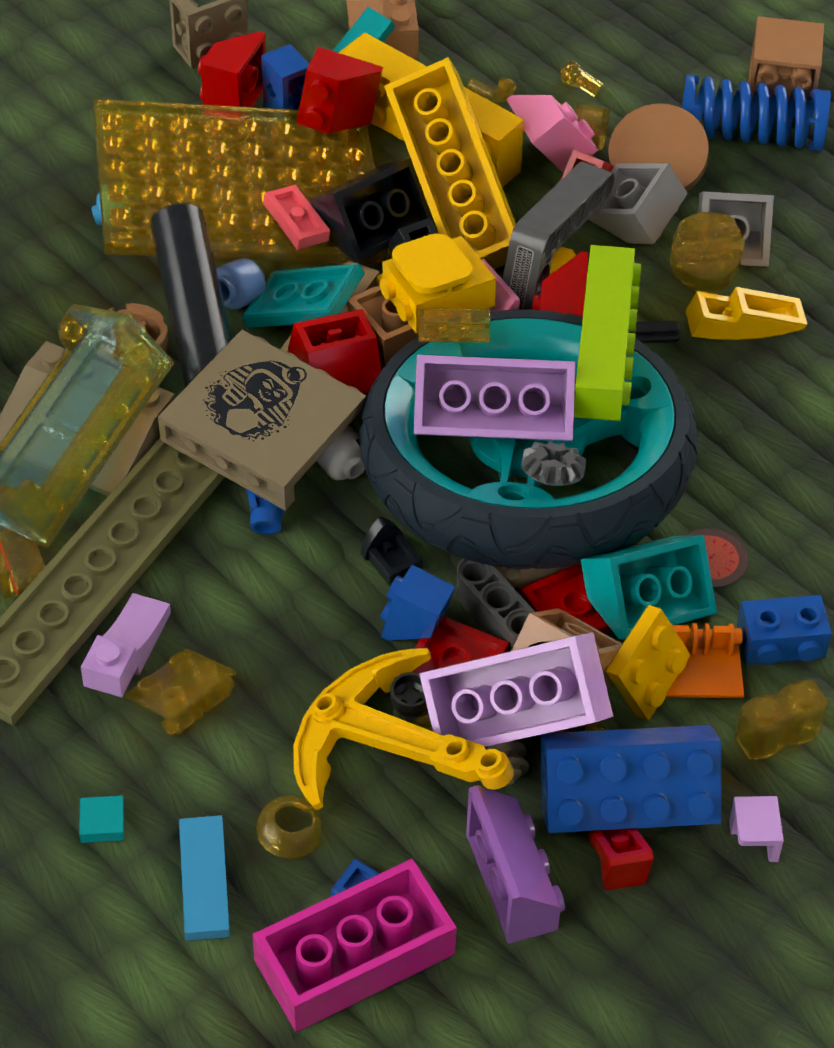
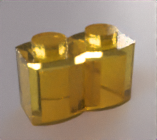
[735,680,829,759]

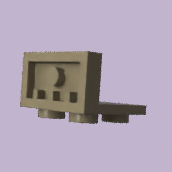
[170,0,248,68]

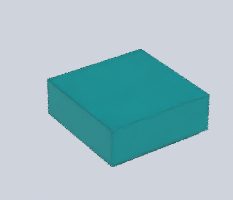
[79,796,124,843]

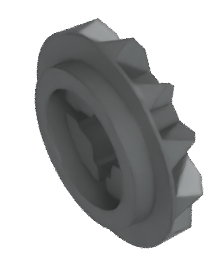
[521,440,586,486]

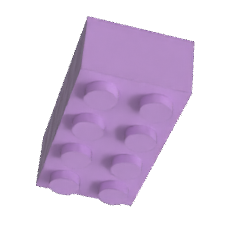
[419,632,614,747]

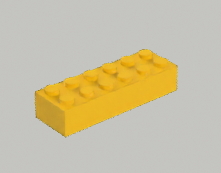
[339,33,524,187]
[384,57,516,270]

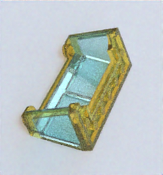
[0,304,174,548]

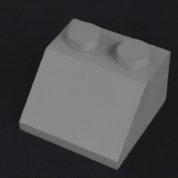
[588,163,688,244]
[697,192,774,267]

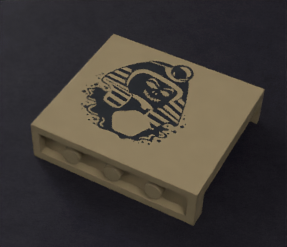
[158,329,366,511]

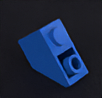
[380,565,455,641]

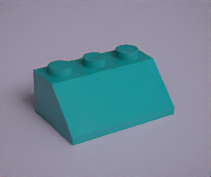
[581,535,717,639]

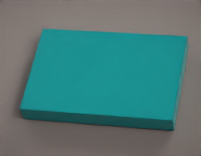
[242,264,365,328]

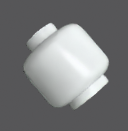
[316,425,365,480]

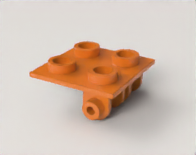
[666,623,744,698]

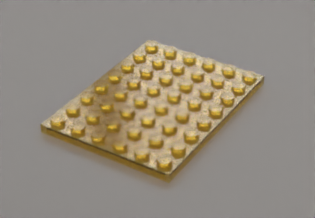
[93,99,392,264]

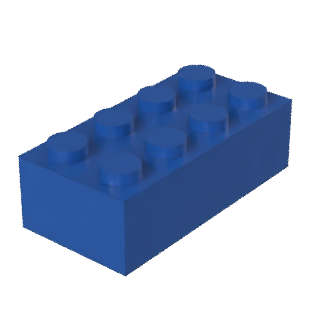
[541,725,721,833]

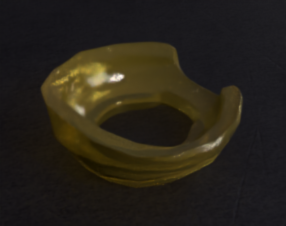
[256,795,321,859]

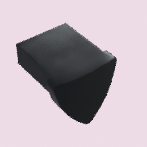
[360,517,423,586]

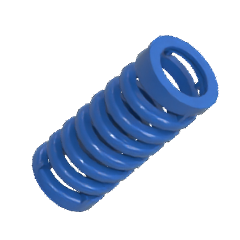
[682,74,831,151]

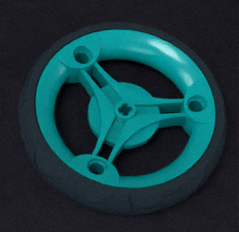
[359,310,698,569]

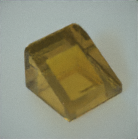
[575,103,610,150]

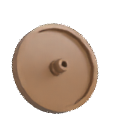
[608,104,709,192]

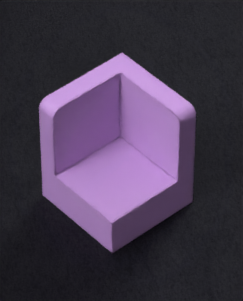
[729,796,784,862]

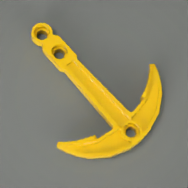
[293,648,514,810]

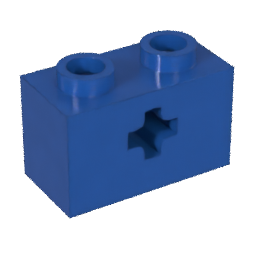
[261,44,309,130]

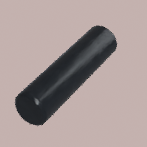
[150,203,232,388]

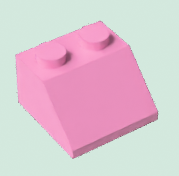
[506,95,598,173]

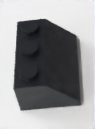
[309,158,435,262]

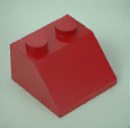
[198,31,266,126]
[296,46,383,134]

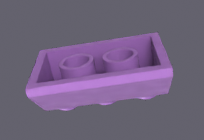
[466,785,565,944]

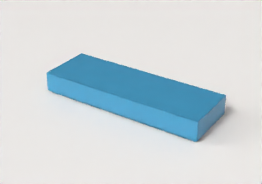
[179,815,230,941]

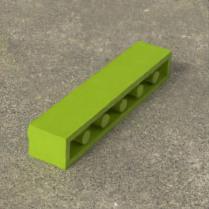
[574,245,641,421]

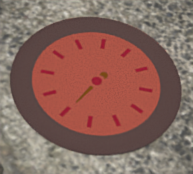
[685,528,748,587]

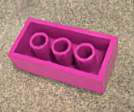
[252,858,457,1032]

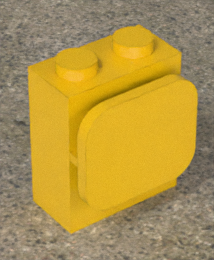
[379,234,496,333]

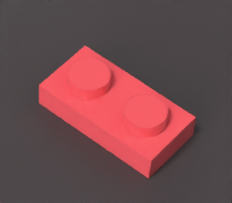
[263,184,330,250]

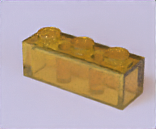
[419,308,490,342]

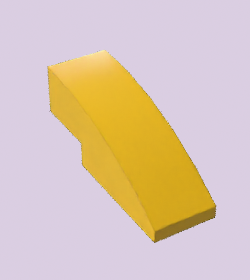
[685,287,807,340]

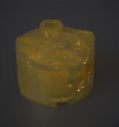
[670,211,745,293]

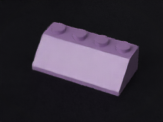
[414,355,576,441]

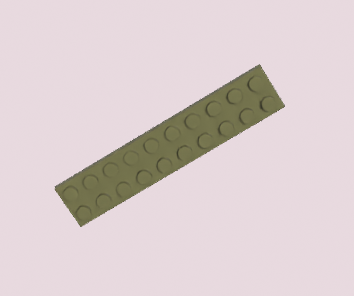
[0,438,225,726]

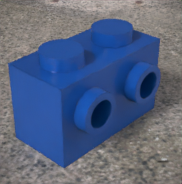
[737,595,832,665]

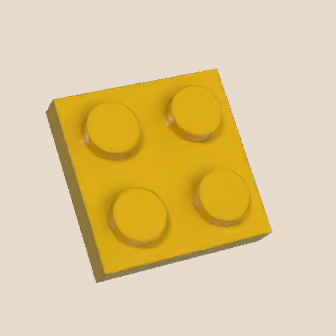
[605,605,690,721]

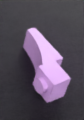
[81,593,171,697]

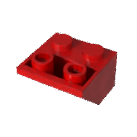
[287,309,381,397]

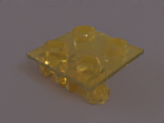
[125,649,236,735]

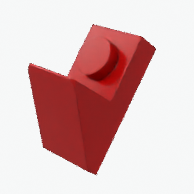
[589,828,653,890]

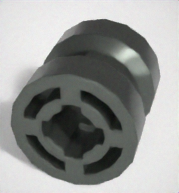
[390,672,430,727]

